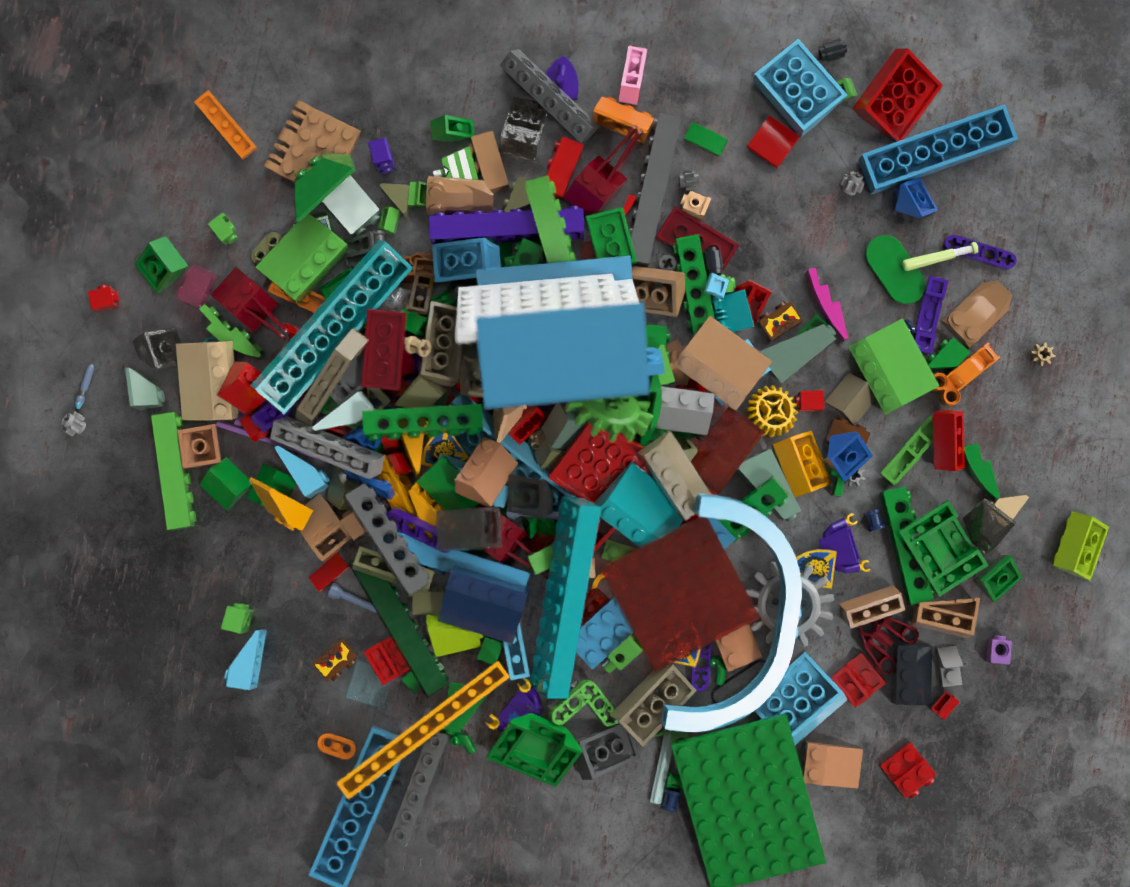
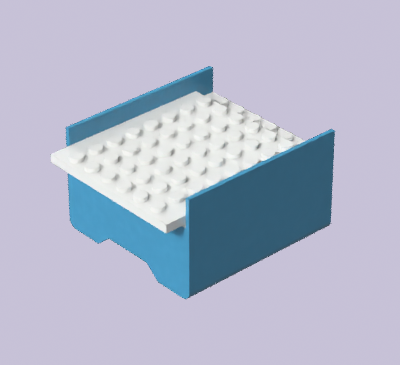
[456,256,664,409]

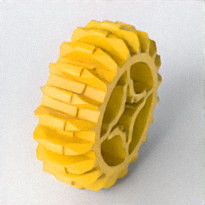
[746,385,798,437]

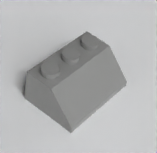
[656,387,715,435]

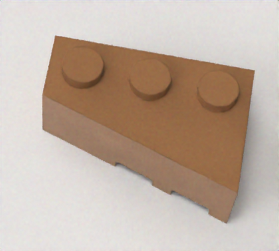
[911,598,980,638]

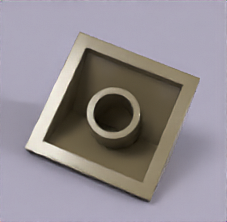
[825,373,876,426]

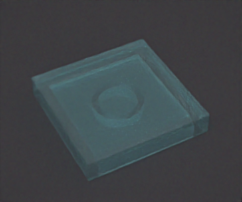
[346,660,392,708]

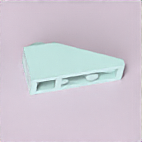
[312,391,376,430]

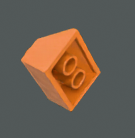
[593,96,654,144]

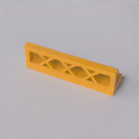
[376,452,419,529]

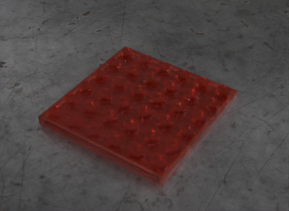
[600,516,760,671]

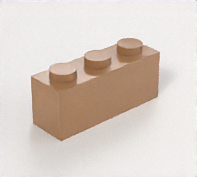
[469,131,509,193]
[839,585,905,629]

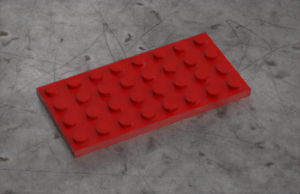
[548,422,719,551]

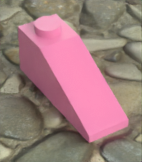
[619,46,647,105]

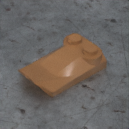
[426,176,493,216]
[941,280,1012,349]

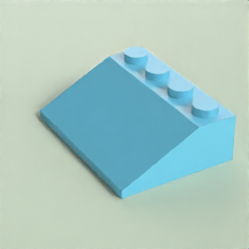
[753,39,847,137]
[754,652,847,745]

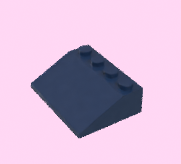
[438,565,530,644]

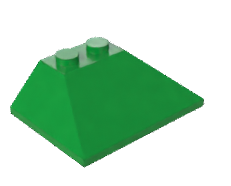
[294,153,355,222]
[898,500,989,597]
[486,713,582,787]

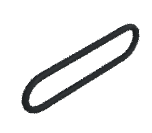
[711,659,766,703]

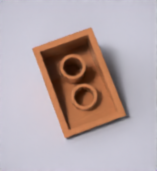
[801,741,863,788]

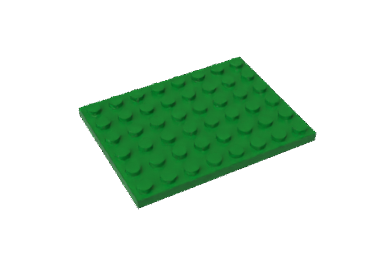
[671,713,826,887]

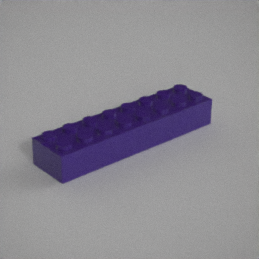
[429,206,584,244]

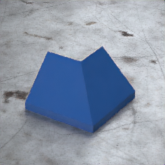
[894,178,939,218]
[824,431,873,482]

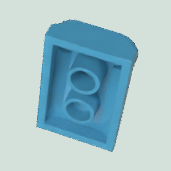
[432,238,501,283]

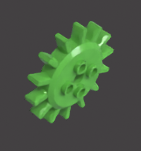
[565,395,653,442]

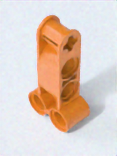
[931,342,1000,407]

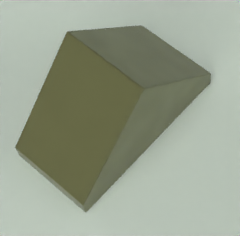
[379,183,410,218]

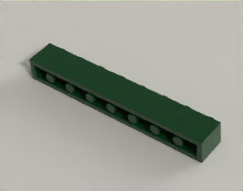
[349,559,449,698]

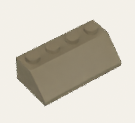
[420,301,463,388]
[638,430,711,520]
[610,661,697,747]

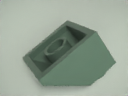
[125,368,165,410]

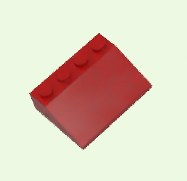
[852,48,943,142]

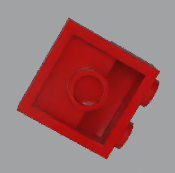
[879,742,937,799]

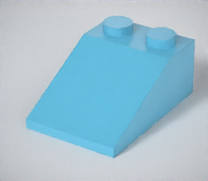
[274,445,331,499]
[224,629,267,690]

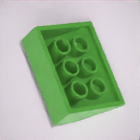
[255,214,349,305]
[849,319,939,414]

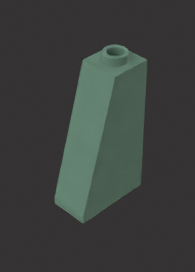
[760,324,837,383]
[733,448,801,521]

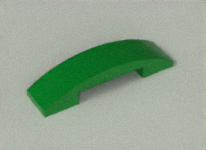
[633,375,662,447]

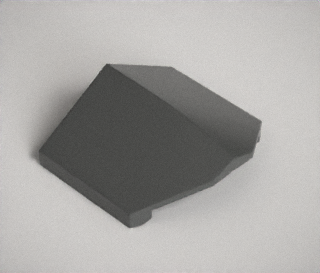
[343,232,374,269]

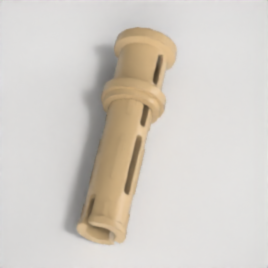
[404,336,431,357]

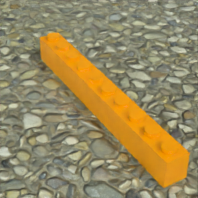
[337,661,510,799]

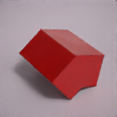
[239,413,270,442]
[381,436,402,455]
[931,691,959,720]

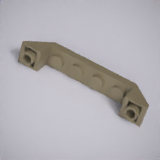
[295,329,369,427]
[459,341,484,398]

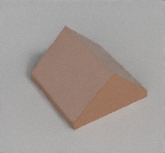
[178,424,221,469]

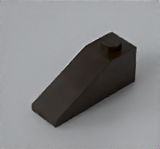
[407,273,435,315]

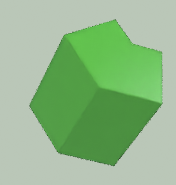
[408,181,427,208]
[378,206,401,235]

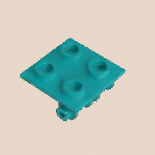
[711,289,754,332]

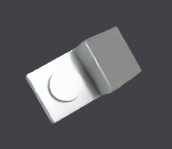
[936,646,963,687]

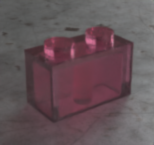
[177,264,218,309]

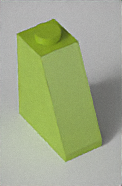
[426,615,484,657]

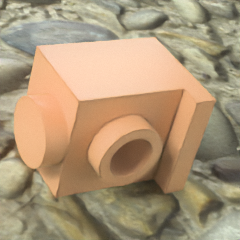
[680,191,711,220]

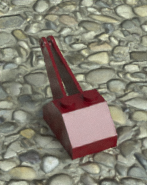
[563,125,643,219]
[211,267,291,340]
[460,504,550,579]

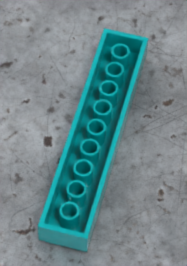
[250,240,413,415]
[530,496,601,699]

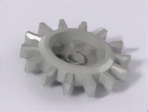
[744,561,834,647]

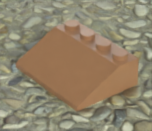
[673,316,773,410]

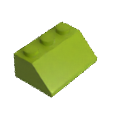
[1053,511,1109,581]

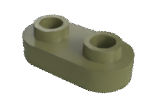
[251,232,282,265]

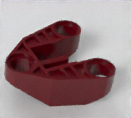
[857,617,919,675]

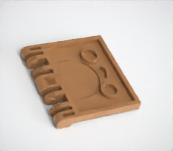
[263,100,362,182]

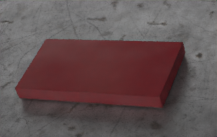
[655,206,739,273]
[361,309,407,391]

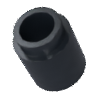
[818,39,847,62]
[702,247,724,276]

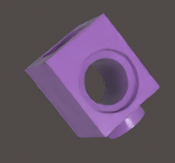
[986,635,1012,664]

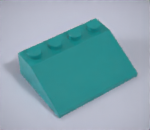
[594,462,683,558]

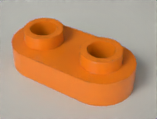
[317,733,356,759]

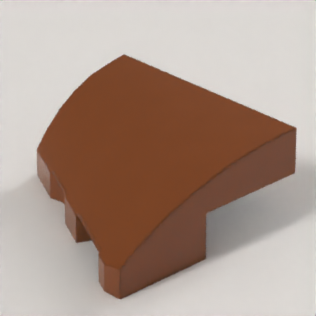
[400,250,435,285]

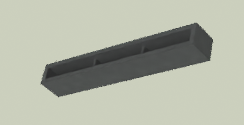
[629,113,682,267]

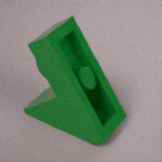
[522,507,558,539]

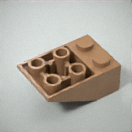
[298,493,353,562]

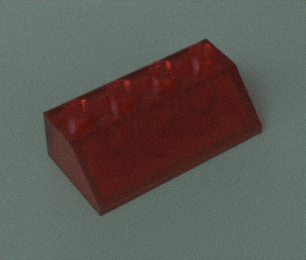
[691,406,765,494]

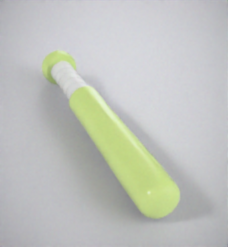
[902,242,978,271]

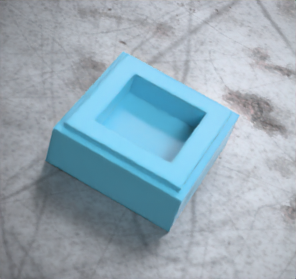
[704,273,729,299]

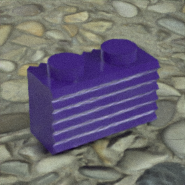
[368,138,395,174]

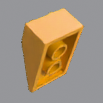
[397,419,427,478]
[409,475,458,541]
[249,477,313,531]

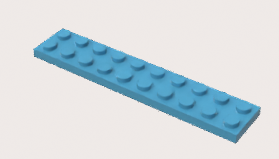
[576,516,735,670]

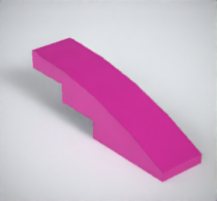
[806,268,848,342]

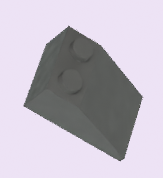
[575,724,641,780]

